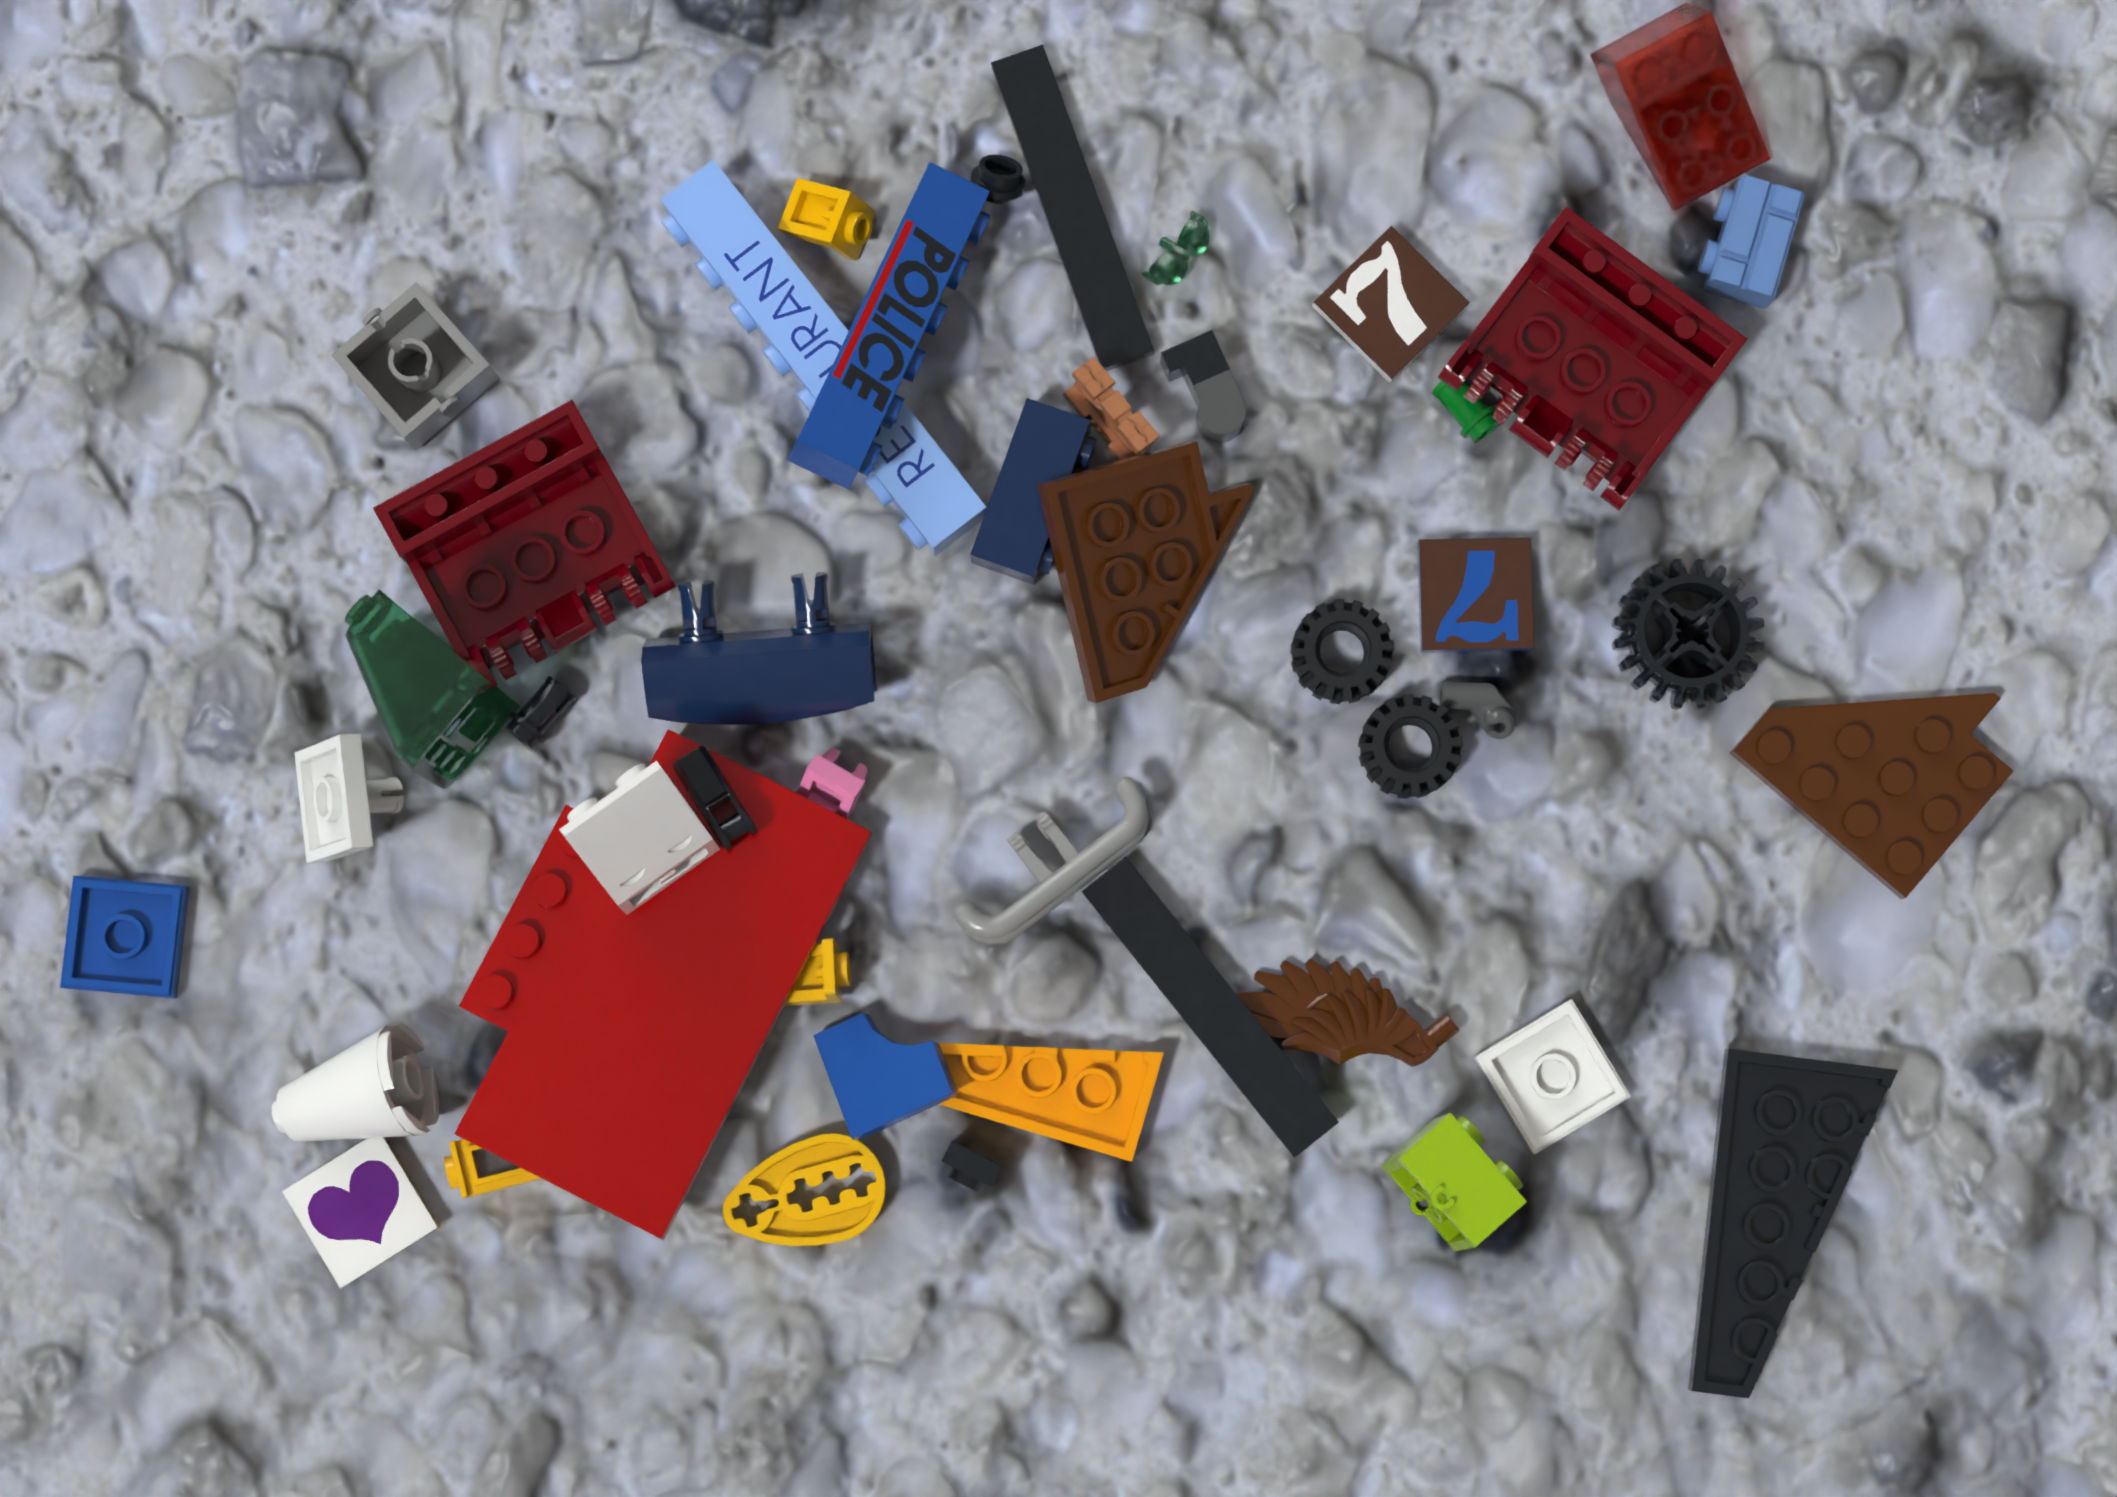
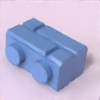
[1698,175,1805,309]

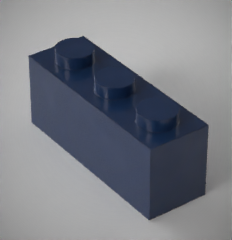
[970,398,1097,585]

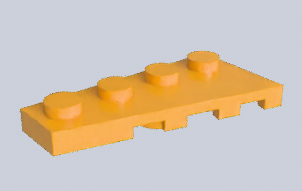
[939,1043,1164,1162]

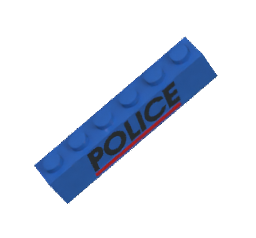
[787,162,991,490]

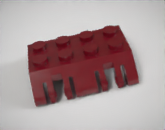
[1438,206,1748,511]
[373,400,676,696]

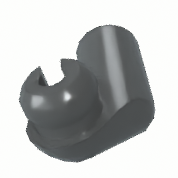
[1440,682,1516,739]

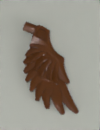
[1237,959,1459,1067]

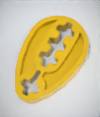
[723,1133,887,1246]

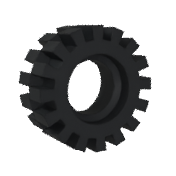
[1290,599,1394,704]
[1358,694,1463,799]

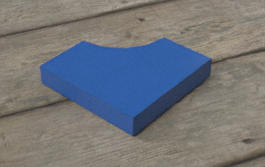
[813,1012,959,1141]

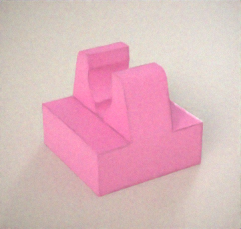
[797,748,867,819]

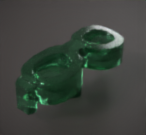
[1141,210,1210,285]

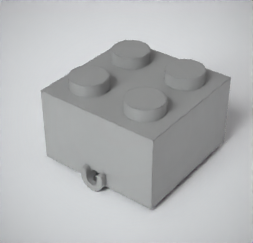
[331,282,500,451]

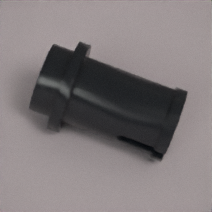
[505,676,576,749]

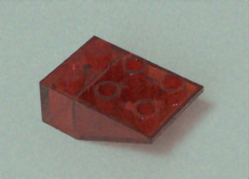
[1590,3,1770,211]

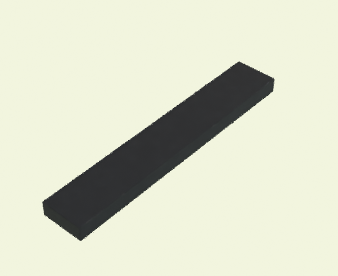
[991,45,1154,371]
[1082,857,1339,1158]

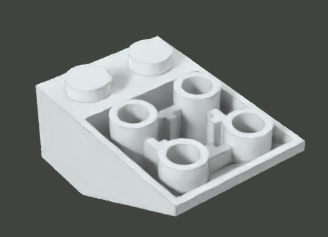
[559,761,720,915]

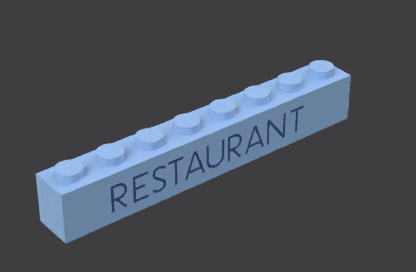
[660,159,987,556]

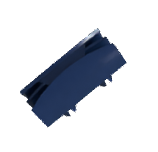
[641,572,877,725]

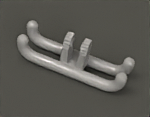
[954,777,1149,945]

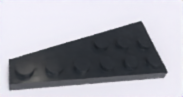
[1688,1049,1898,1398]

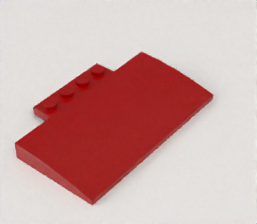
[454,729,873,1240]

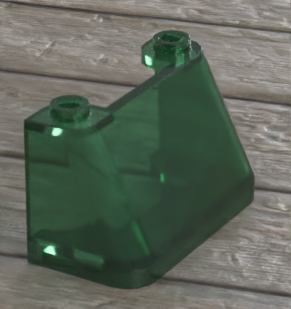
[344,589,521,789]

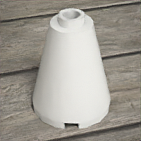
[272,1022,439,1142]

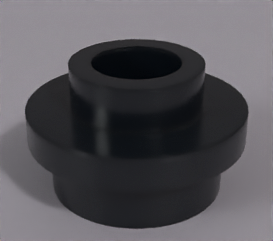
[970,154,1026,204]

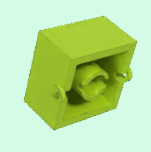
[1380,1113,1527,1251]

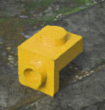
[785,938,851,1006]

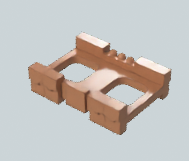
[1063,357,1160,461]

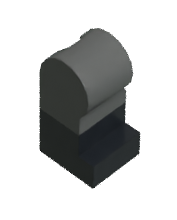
[1160,330,1246,443]

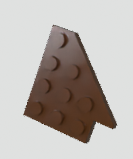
[1037,441,1254,703]
[1729,693,2013,899]

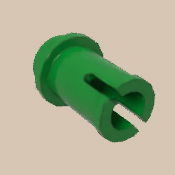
[1432,381,1500,443]

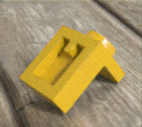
[777,178,875,261]

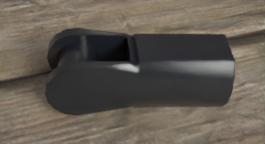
[672,746,758,852]

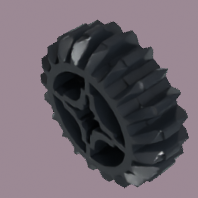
[1611,559,1765,710]

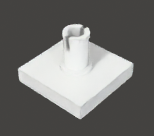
[294,733,404,863]

